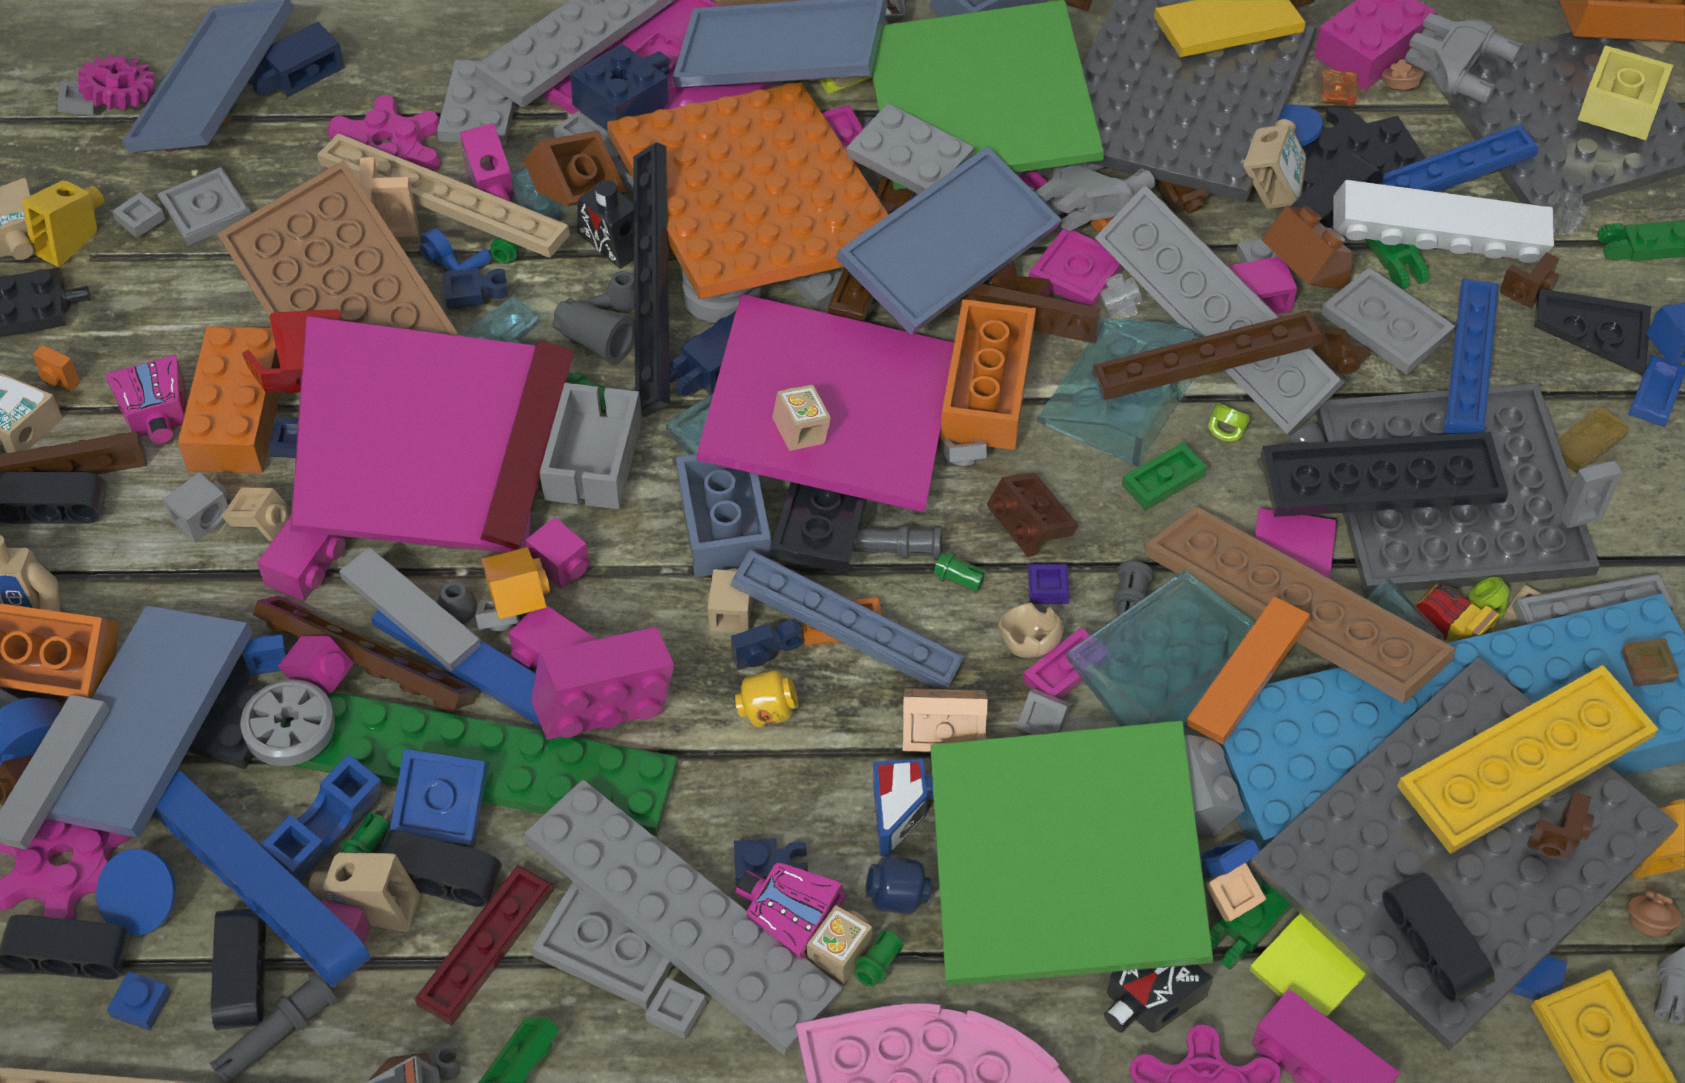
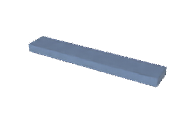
[731,550,964,689]

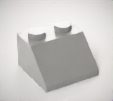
[1184,735,1245,837]

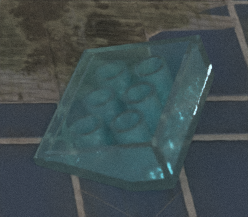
[1037,319,1205,467]
[1066,570,1255,729]

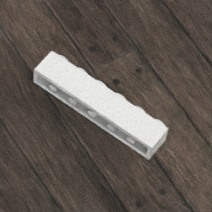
[1333,180,1554,263]

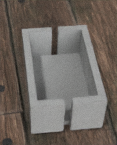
[540,383,642,509]

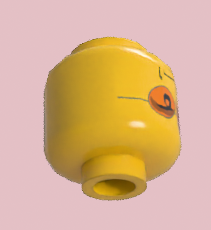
[735,670,798,728]

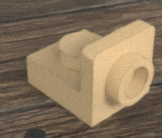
[222,487,292,541]

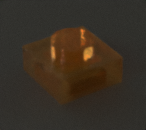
[1321,70,1357,106]
[1621,639,1679,687]

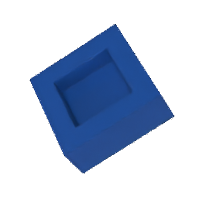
[242,634,288,676]
[107,972,171,1030]

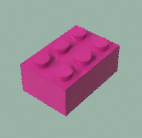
[1314,0,1437,90]
[531,627,674,740]

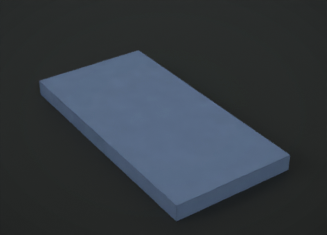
[122,0,294,153]
[673,0,888,87]
[835,146,1062,335]
[46,605,253,838]

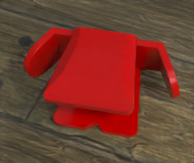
[242,309,341,393]

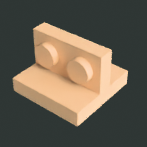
[358,157,419,237]
[903,688,987,752]

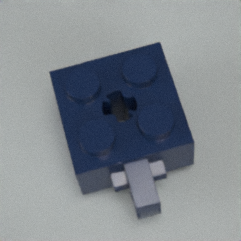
[570,43,669,131]

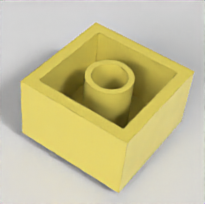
[1578,45,1673,140]

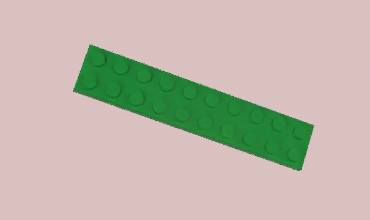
[282,692,678,836]

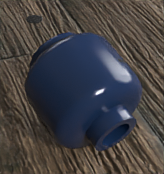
[865,855,931,915]

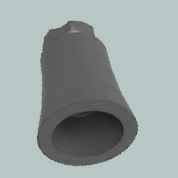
[552,298,635,365]

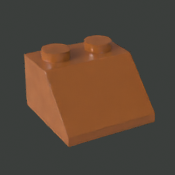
[523,130,626,207]
[1262,205,1353,289]

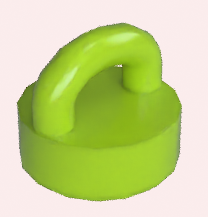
[1208,402,1250,442]
[1468,576,1510,620]

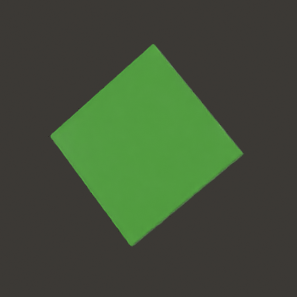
[871,0,1104,190]
[930,721,1213,986]

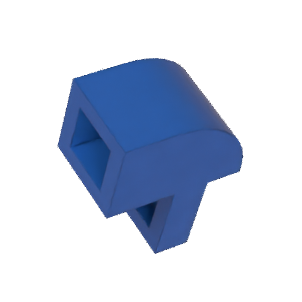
[0,698,62,767]

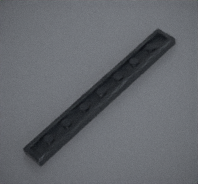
[633,142,670,417]

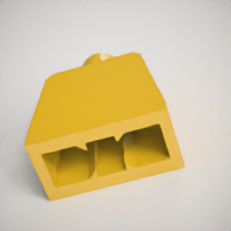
[22,181,104,267]

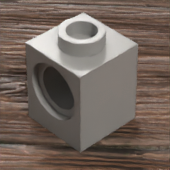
[162,472,229,543]

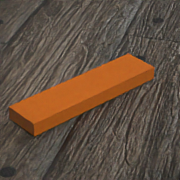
[1187,596,1310,745]

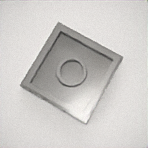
[157,167,251,246]

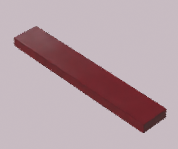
[480,339,574,550]

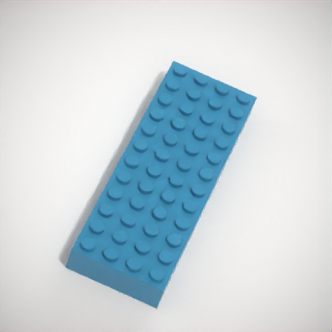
[1204,594,1685,851]

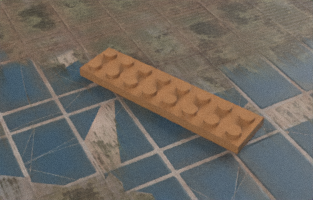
[1145,506,1455,703]

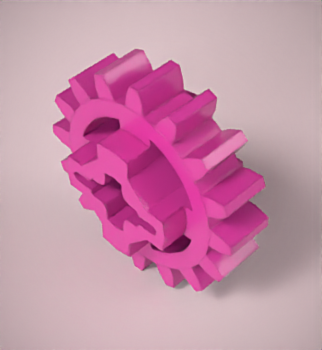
[78,55,154,110]

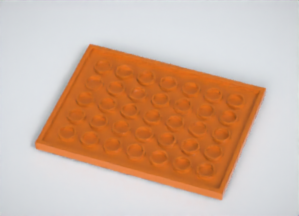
[607,82,889,299]

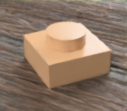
[1204,862,1266,921]

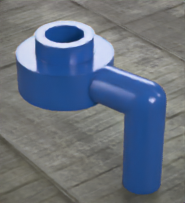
[419,228,492,271]

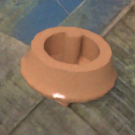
[1382,59,1424,92]
[1627,892,1682,937]

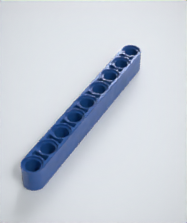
[152,769,371,988]

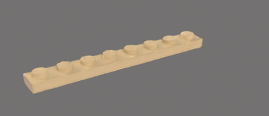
[317,133,570,258]

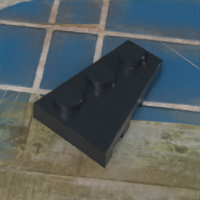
[1534,289,1651,376]

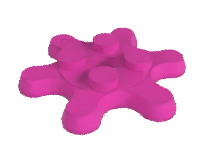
[325,95,441,171]
[0,819,133,920]
[1129,1024,1281,1083]

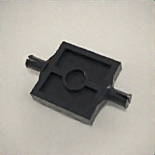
[0,267,91,337]

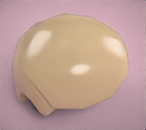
[998,603,1064,658]

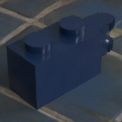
[247,22,345,97]
[669,311,736,396]

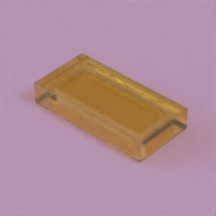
[1557,405,1630,474]

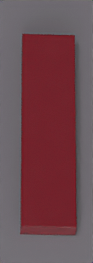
[414,864,554,1026]

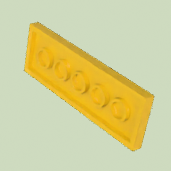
[1397,665,1659,854]

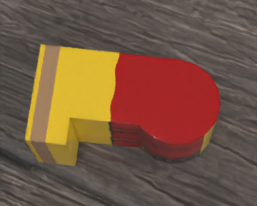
[1415,583,1500,642]

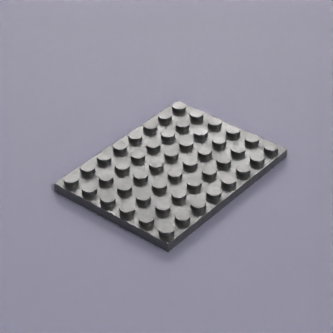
[1082,0,1316,201]
[1249,657,1679,1051]

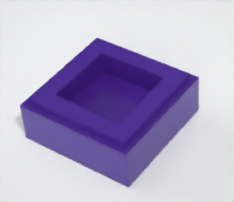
[1027,564,1070,604]

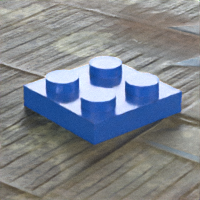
[390,749,489,846]

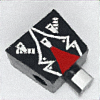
[577,180,634,269]
[1104,964,1212,1033]

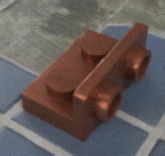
[987,472,1078,557]

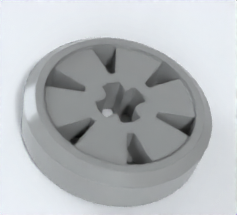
[240,679,335,766]

